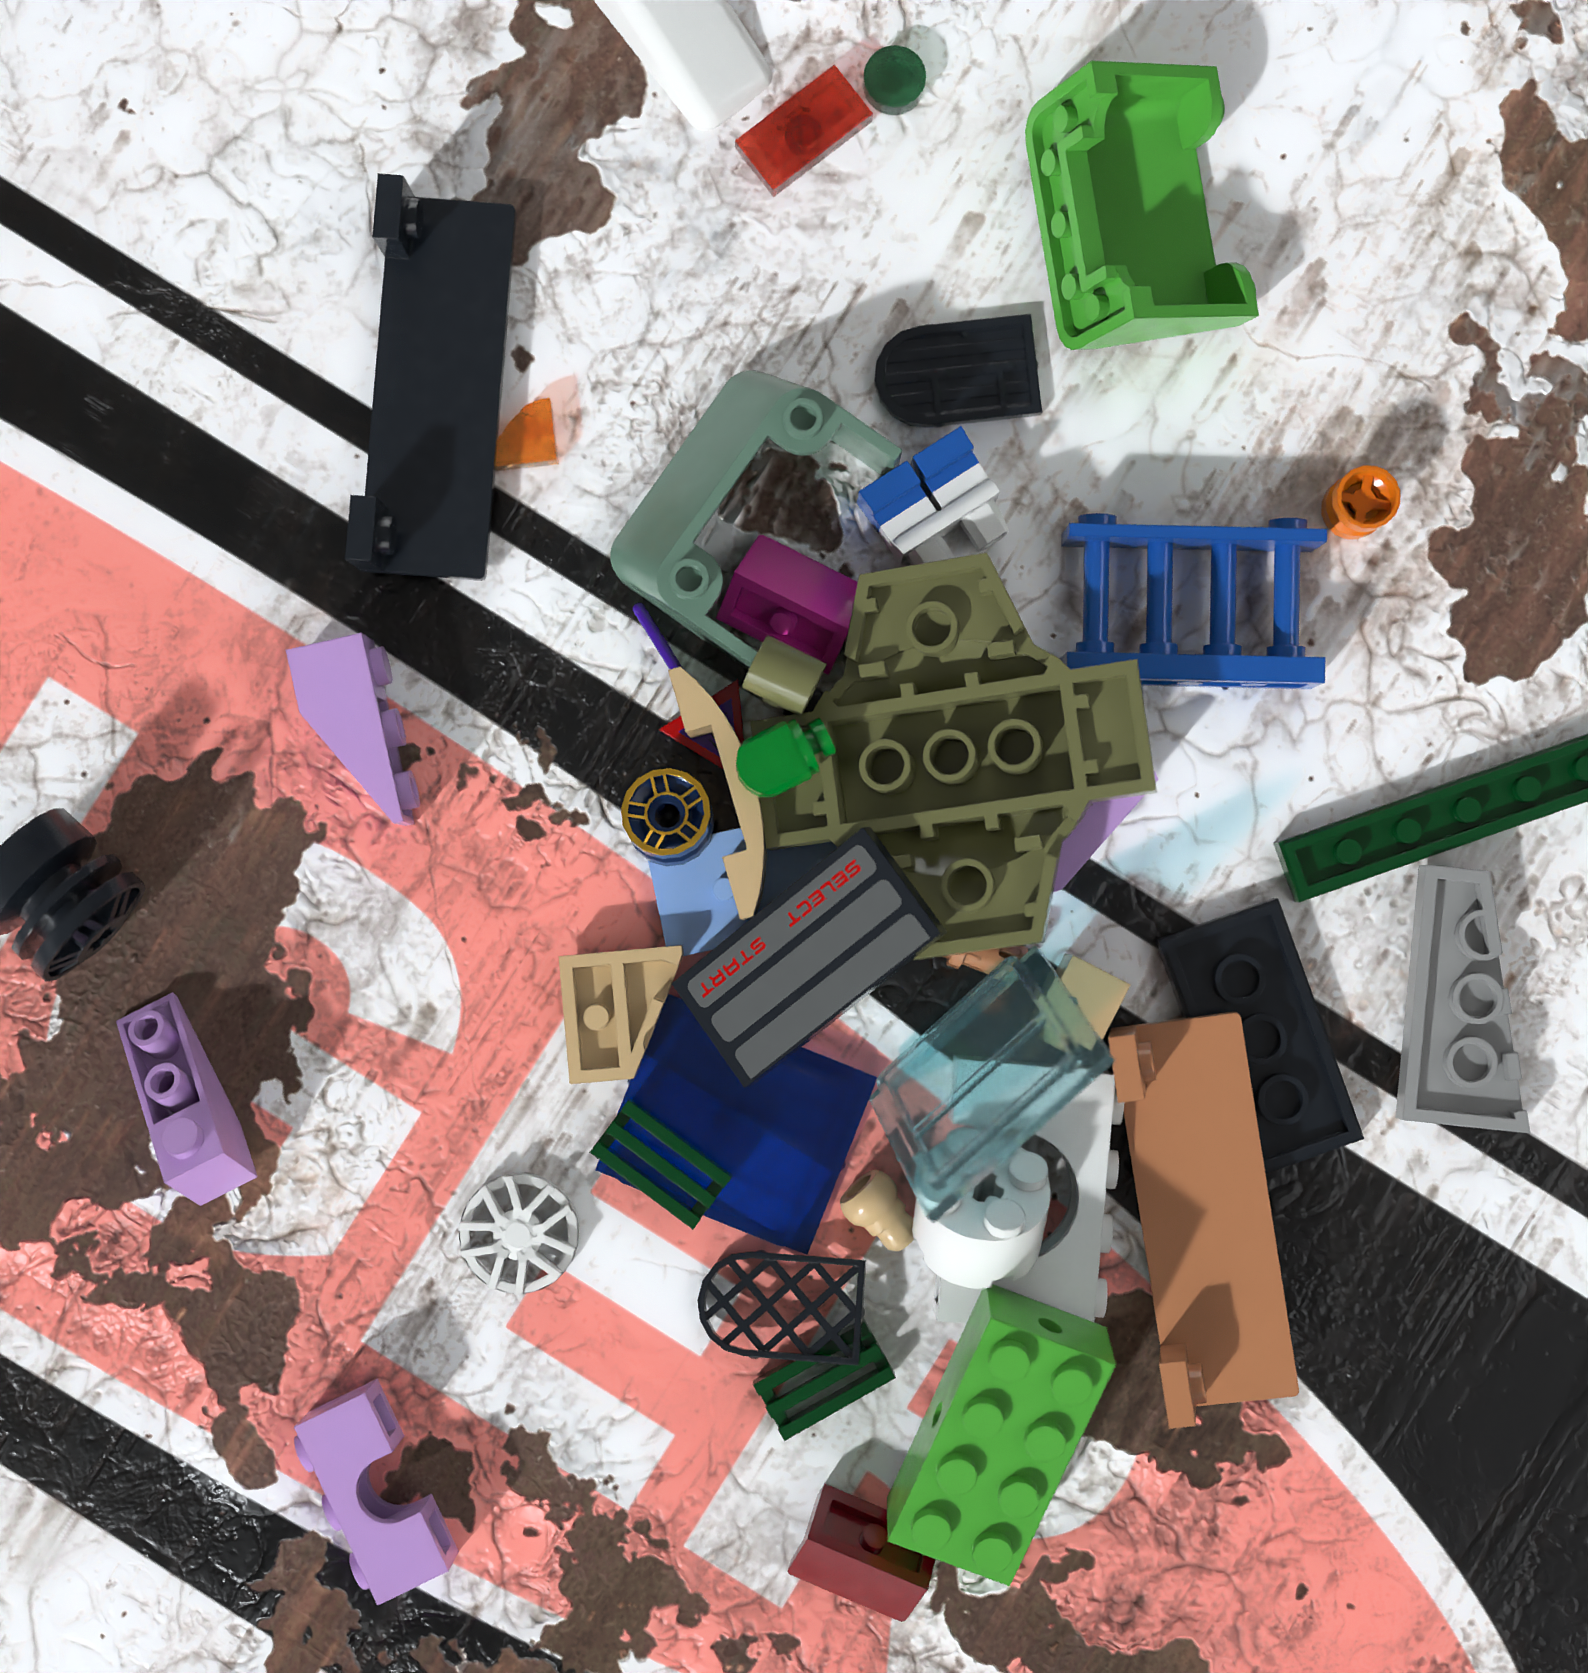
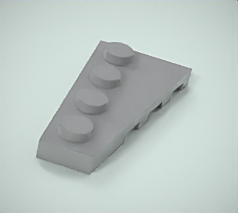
[1395,865,1530,1133]

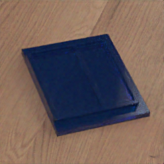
[595,993,878,1255]

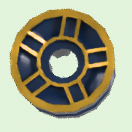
[621,768,715,866]

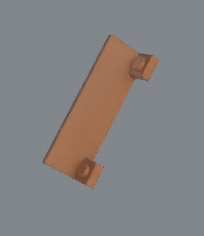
[1108,1012,1299,1429]

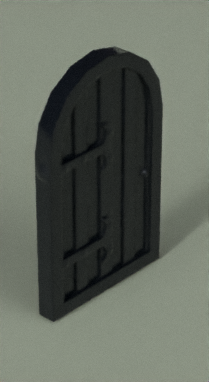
[874,314,1042,428]

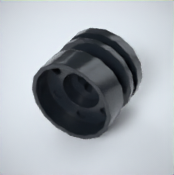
[0,808,146,982]

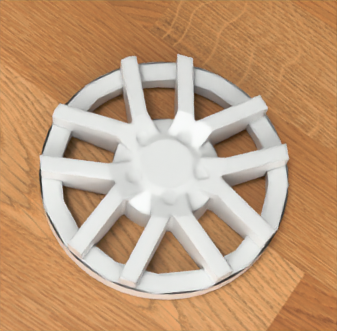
[458,1173,579,1295]

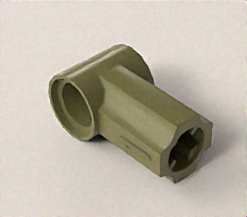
[742,635,827,716]

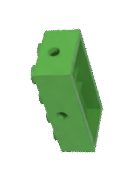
[887,1284,1116,1586]

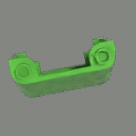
[1025,61,1259,350]

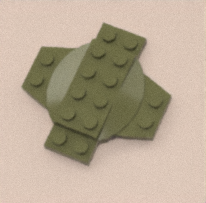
[750,552,1157,960]

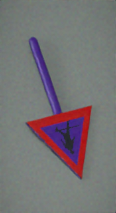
[633,603,744,769]

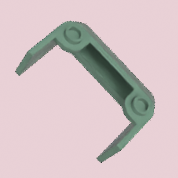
[610,370,902,671]

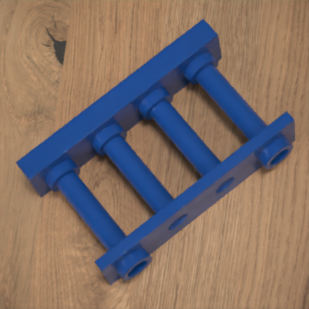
[1060,513,1327,690]

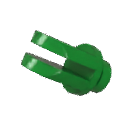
[736,718,836,798]

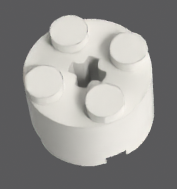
[912,1129,1051,1289]

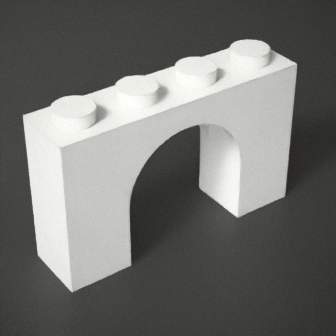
[933,1056,1124,1324]

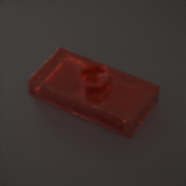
[735,64,873,197]

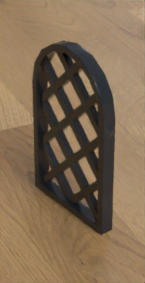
[697,1250,866,1366]

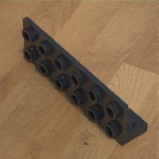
[345,173,517,581]

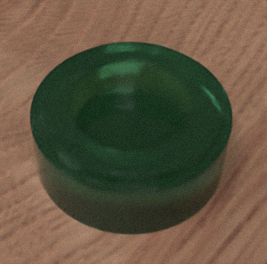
[863,45,926,115]

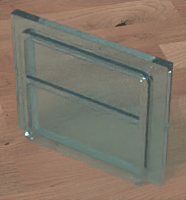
[868,946,1116,1223]

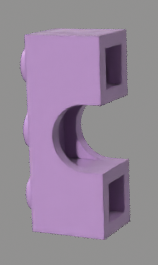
[294,1378,459,1606]

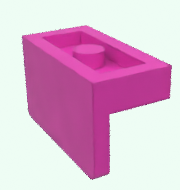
[716,535,858,675]

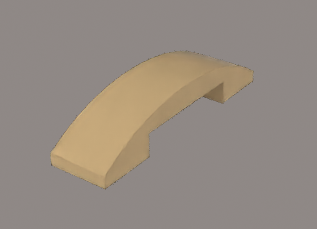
[668,667,767,921]

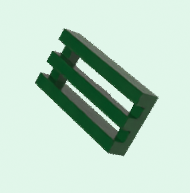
[589,1098,732,1229]
[753,1317,896,1441]

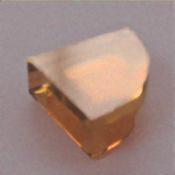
[494,398,559,471]

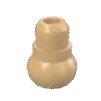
[840,1170,914,1251]

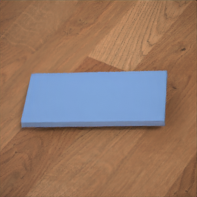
[648,828,838,956]

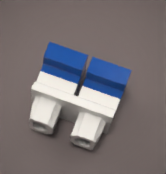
[857,426,1009,565]

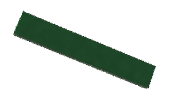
[1273,733,1588,903]

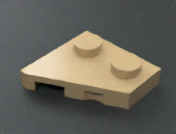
[558,945,684,1084]

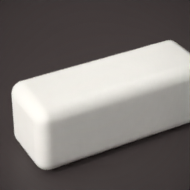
[594,0,772,131]

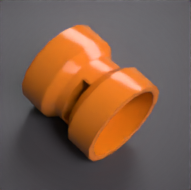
[1321,465,1401,540]

